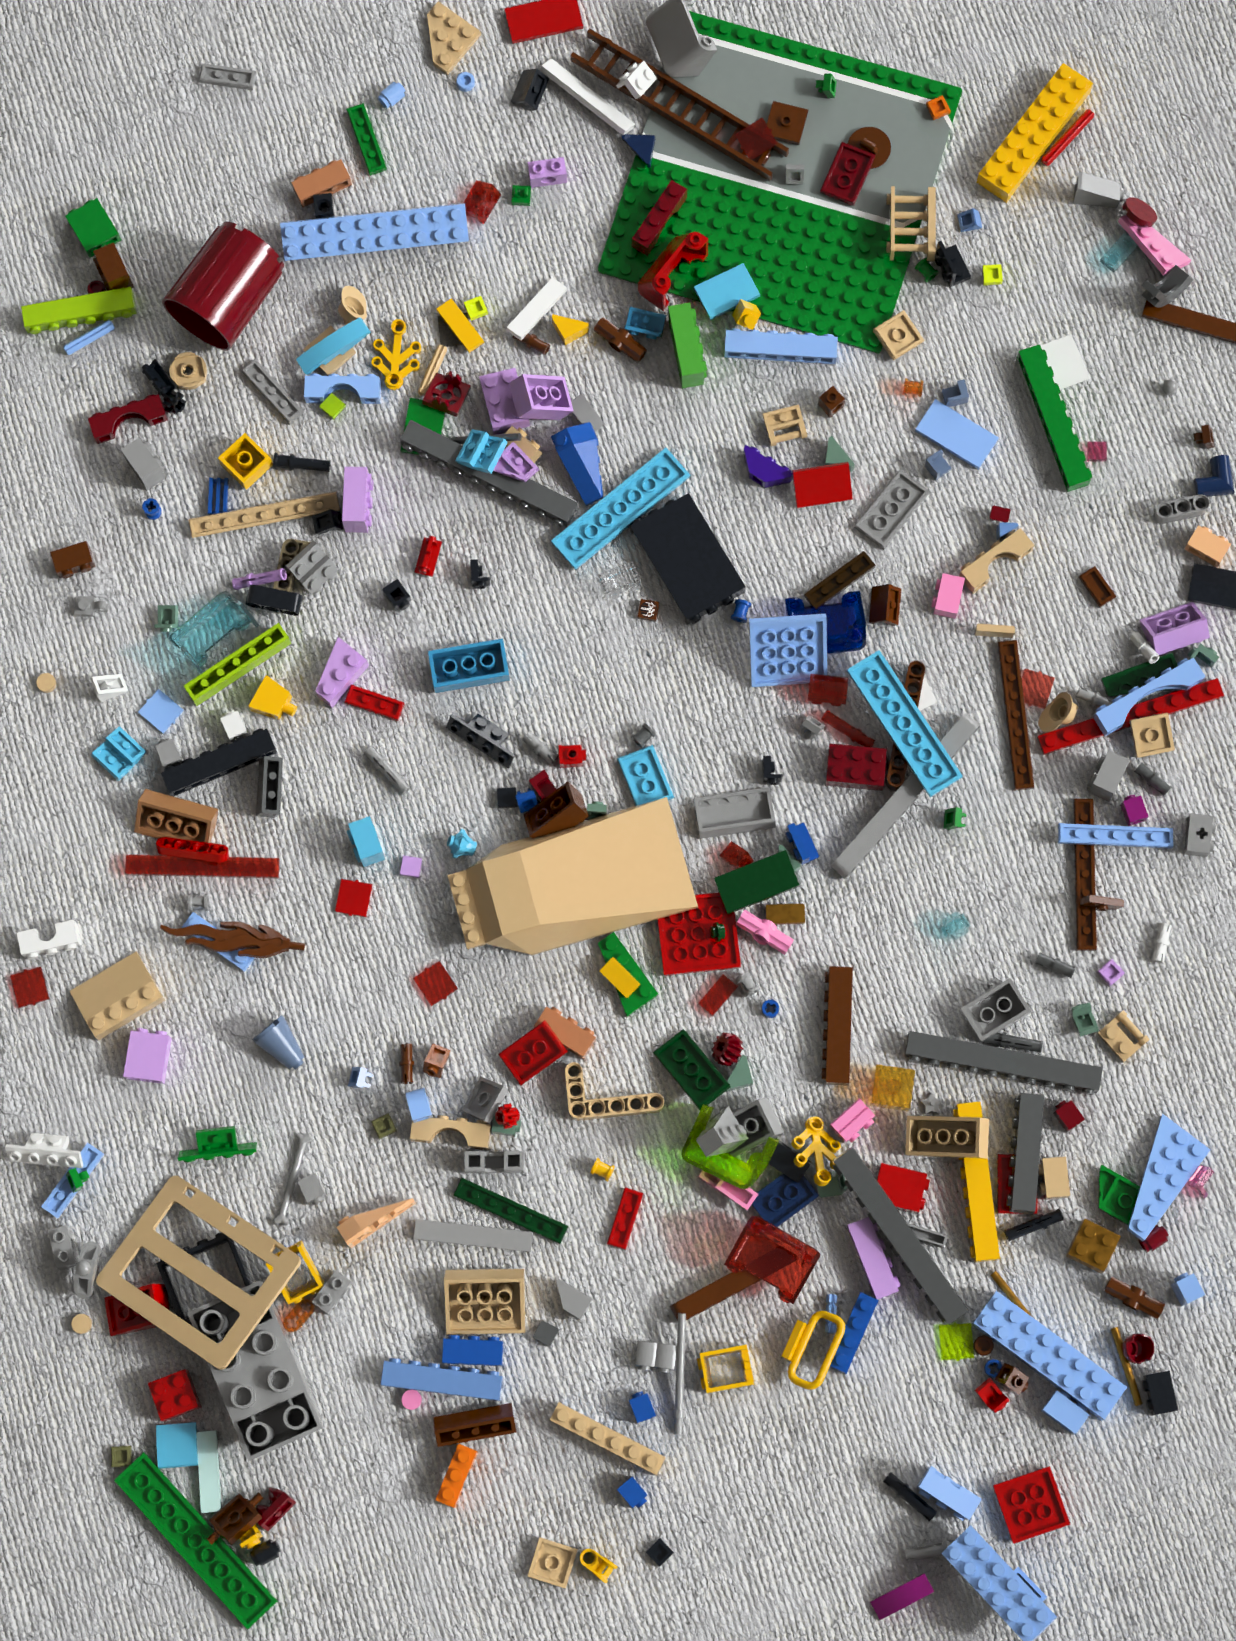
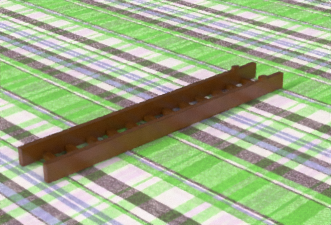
[570,28,789,181]

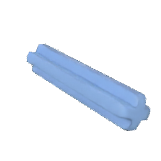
[63,320,115,355]

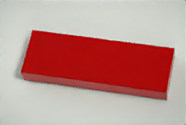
[344,685,405,721]
[607,1187,644,1250]

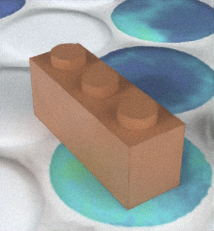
[291,159,352,208]
[534,1006,596,1059]

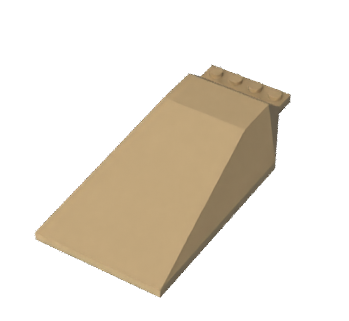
[447,797,698,955]

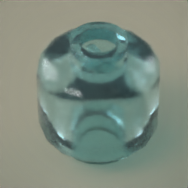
[940,911,971,940]

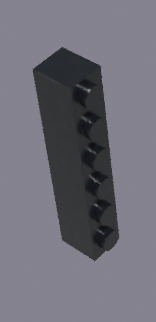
[161,728,277,797]

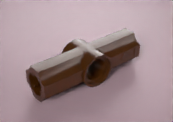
[594,317,647,363]
[1104,1276,1165,1320]

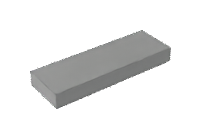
[199,63,257,90]

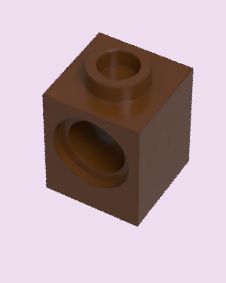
[818,386,845,418]

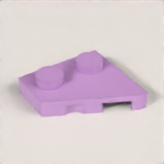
[493,442,539,482]

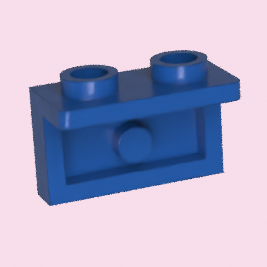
[785,823,819,865]

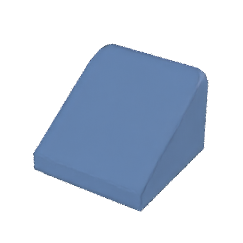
[957,208,982,232]
[996,523,1018,540]

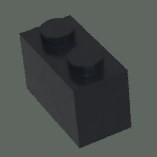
[1141,1371,1178,1415]

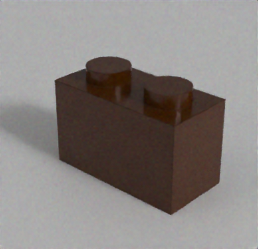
[50,541,96,578]

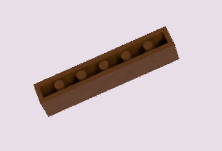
[821,966,853,1086]

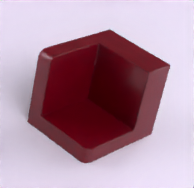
[529,770,557,801]

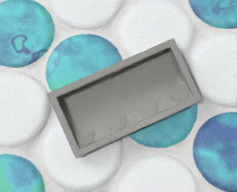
[694,787,776,839]

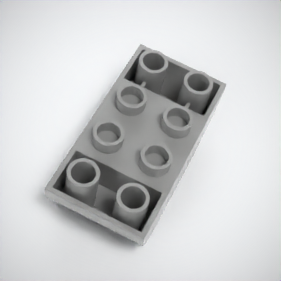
[187,1280,323,1461]

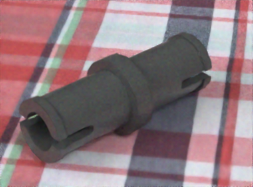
[1134,762,1171,796]
[1035,952,1076,978]

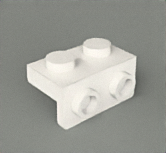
[616,61,657,99]

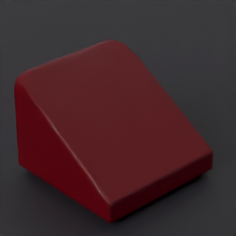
[989,505,1011,523]

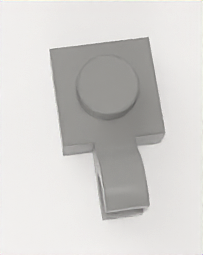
[74,596,109,617]

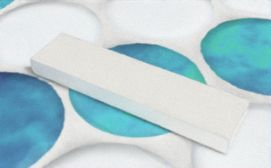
[506,277,567,340]

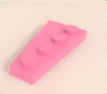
[1118,215,1191,275]

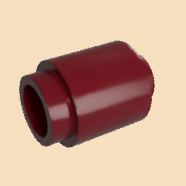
[1138,1225,1169,1253]

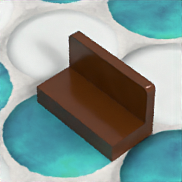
[869,584,901,626]

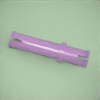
[232,568,287,590]

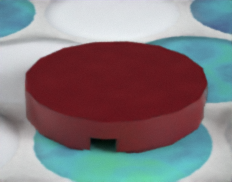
[1122,197,1157,227]

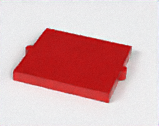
[335,879,373,917]

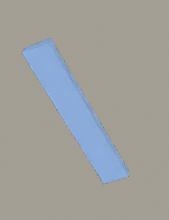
[1058,823,1173,849]

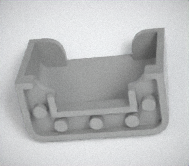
[646,0,717,77]

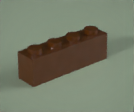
[433,1403,517,1447]

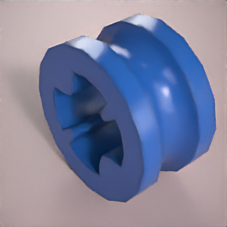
[762,1000,779,1018]
[984,1359,1002,1378]

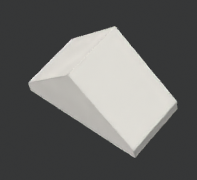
[90,674,128,702]

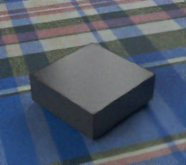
[533,1320,559,1347]

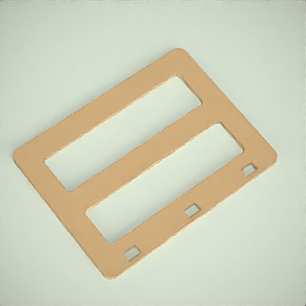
[96,1175,301,1370]

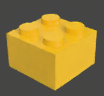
[218,433,273,490]

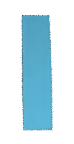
[296,317,371,375]

